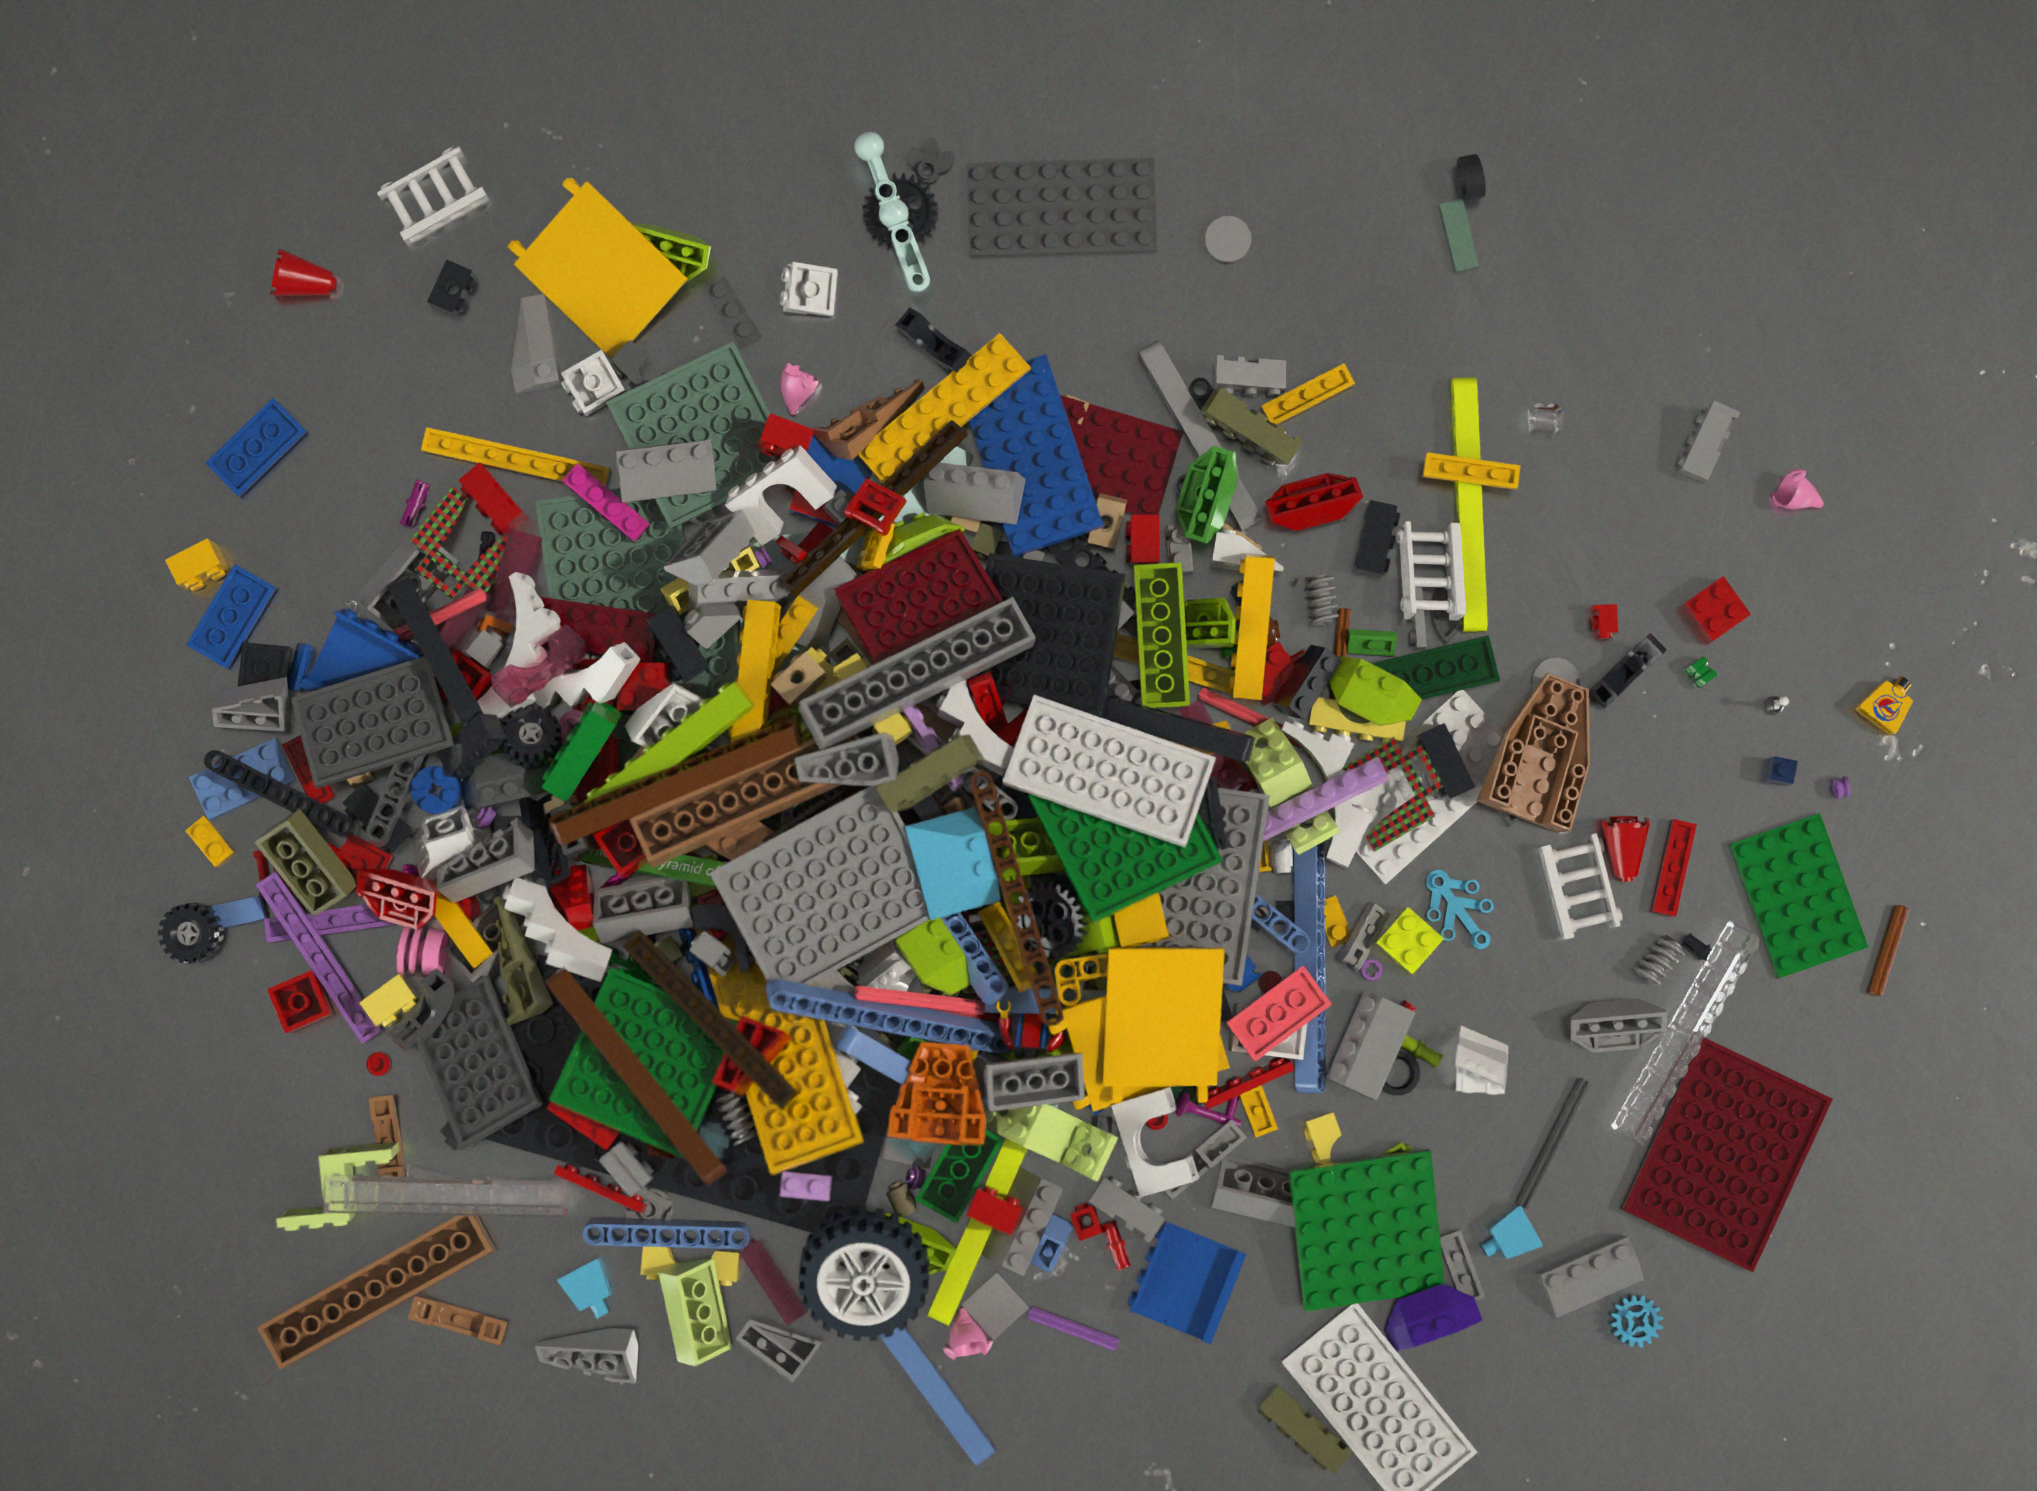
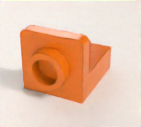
[476,614,516,638]

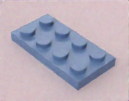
[189,737,296,821]

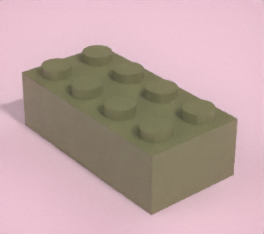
[254,808,357,917]

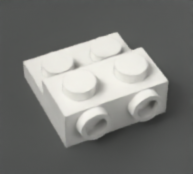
[780,262,838,317]
[560,350,626,416]

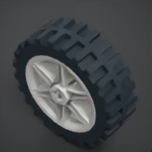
[798,1207,929,1341]

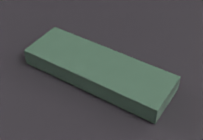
[1439,199,1479,273]

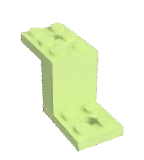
[1244,717,1340,855]
[984,1104,1118,1182]
[276,1142,399,1231]

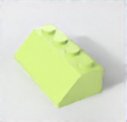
[658,1258,732,1366]

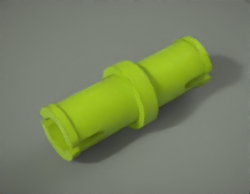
[1401,1034,1443,1068]

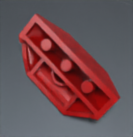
[1265,473,1363,531]
[356,869,437,930]

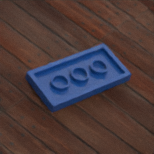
[205,398,307,498]
[186,564,277,669]

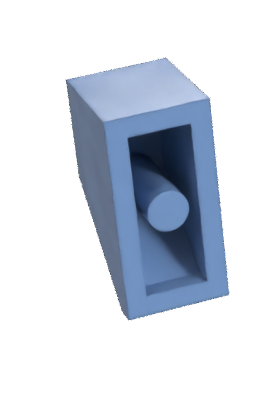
[1030,1214,1073,1273]

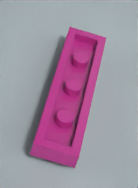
[562,463,650,542]

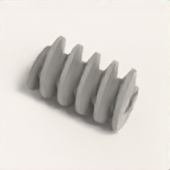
[1304,575,1339,625]
[1633,933,1686,985]
[716,1093,758,1145]

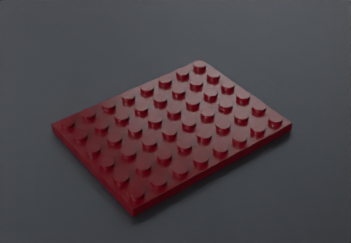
[1622,1037,1833,1272]

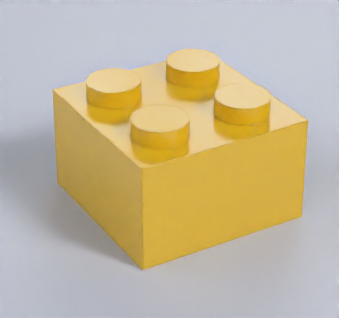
[165,538,230,592]

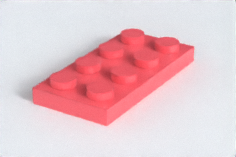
[1226,966,1332,1061]

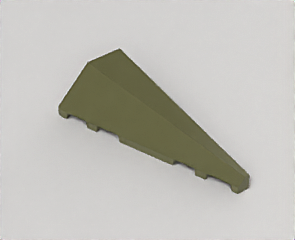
[494,896,553,1025]

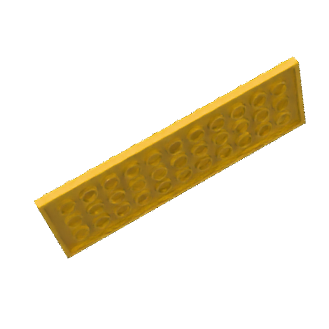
[694,902,864,1175]

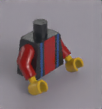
[997,1001,1069,1060]

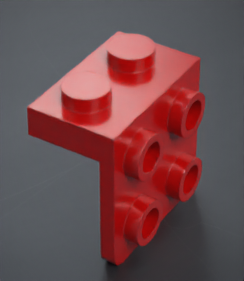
[775,522,833,565]

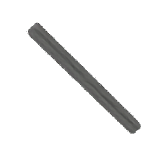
[1517,1078,1591,1209]

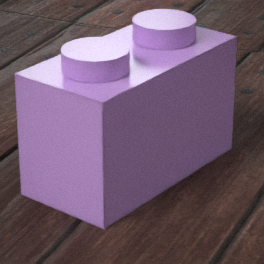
[780,1171,832,1201]

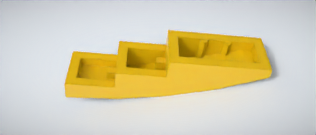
[434,877,493,968]

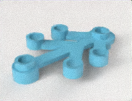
[1426,870,1494,949]

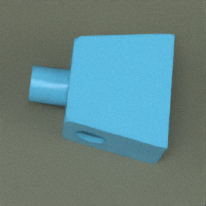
[1481,1205,1543,1259]
[557,1257,612,1319]

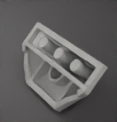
[1570,998,1667,1053]

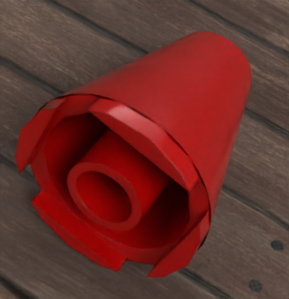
[270,249,337,296]
[1602,816,1650,882]

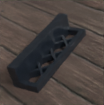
[519,793,571,888]

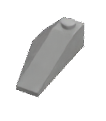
[779,557,856,650]
[794,732,898,786]
[535,1328,638,1383]

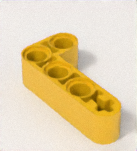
[1055,954,1108,1006]

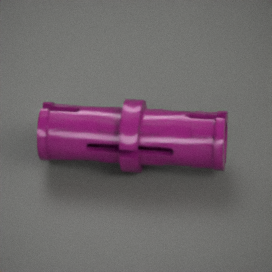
[399,479,430,529]

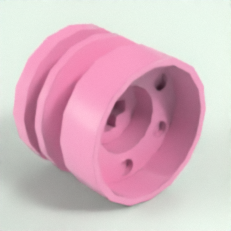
[396,926,448,978]

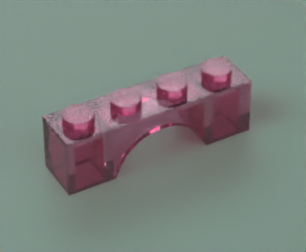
[491,624,586,708]

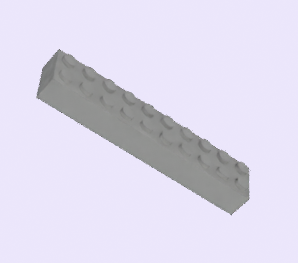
[798,597,1036,750]

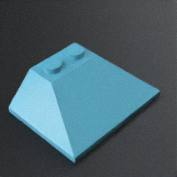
[905,807,1000,920]

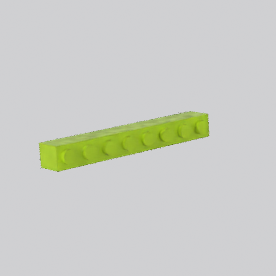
[583,682,756,803]

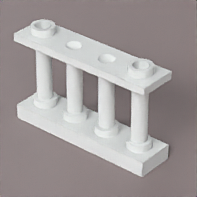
[377,147,489,245]
[1396,521,1466,620]
[1538,833,1622,940]

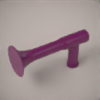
[1176,1092,1241,1127]

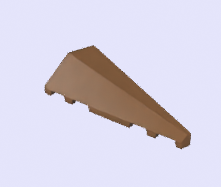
[813,379,924,460]

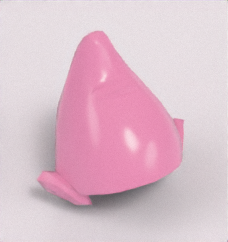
[780,363,819,415]
[1772,469,1824,510]
[943,1308,993,1360]

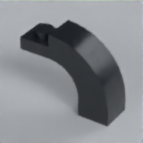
[895,307,972,373]
[1589,633,1667,709]
[692,904,755,974]

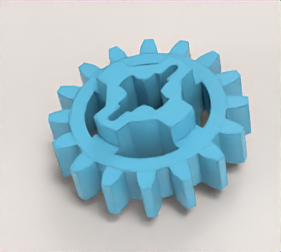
[1610,1295,1663,1348]

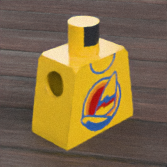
[1854,676,1913,736]

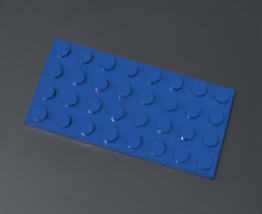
[969,354,1104,557]

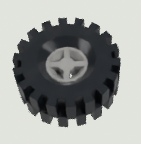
[501,705,561,769]
[158,902,224,964]

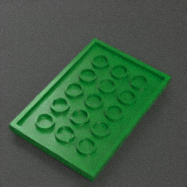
[1729,813,1869,979]

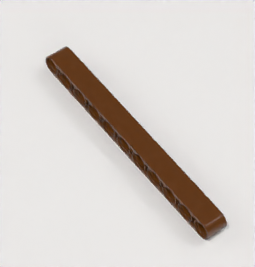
[549,719,803,844]
[970,771,1063,1026]
[544,966,727,1186]

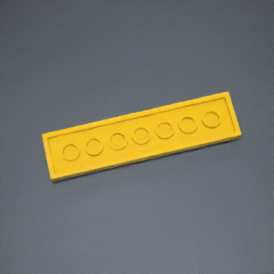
[857,333,1031,484]

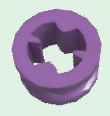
[752,546,773,569]
[1833,776,1851,799]
[1360,959,1383,981]

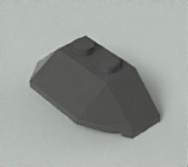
[461,752,549,809]

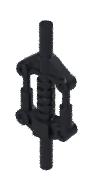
[762,784,859,843]

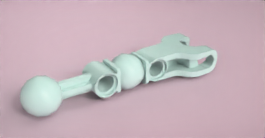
[854,131,930,292]

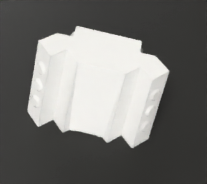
[412,805,493,882]
[855,938,916,992]
[1455,1026,1509,1094]

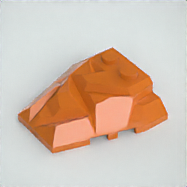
[888,1042,986,1146]

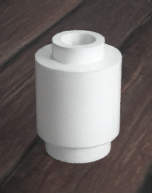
[1269,839,1294,874]

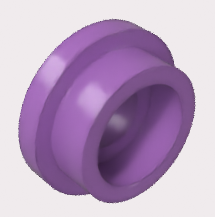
[475,805,496,828]
[906,1165,926,1190]

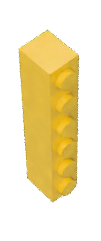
[1229,553,1275,700]
[729,600,781,742]

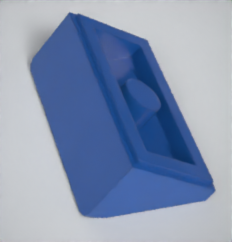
[287,643,314,693]

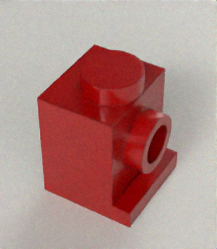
[1590,604,1618,640]
[1070,1203,1104,1241]

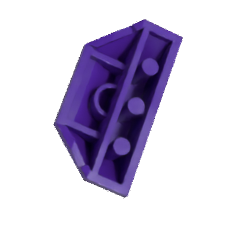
[1384,1284,1483,1351]

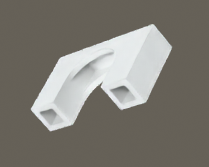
[725,445,837,546]
[1111,1087,1199,1197]

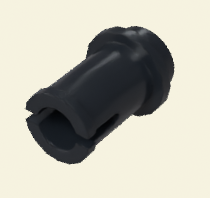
[1681,933,1713,961]

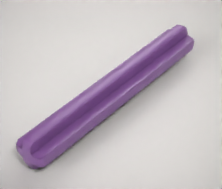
[1027,1307,1119,1350]

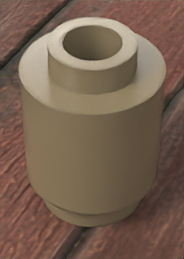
[886,1180,917,1217]

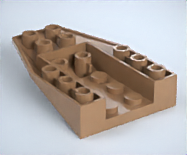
[1476,673,1590,833]

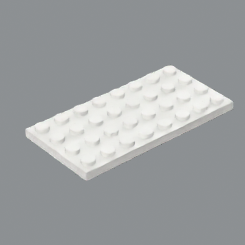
[1327,690,1505,885]
[1002,695,1216,847]
[1281,1304,1478,1491]

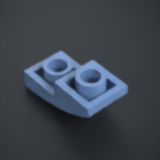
[212,895,267,928]

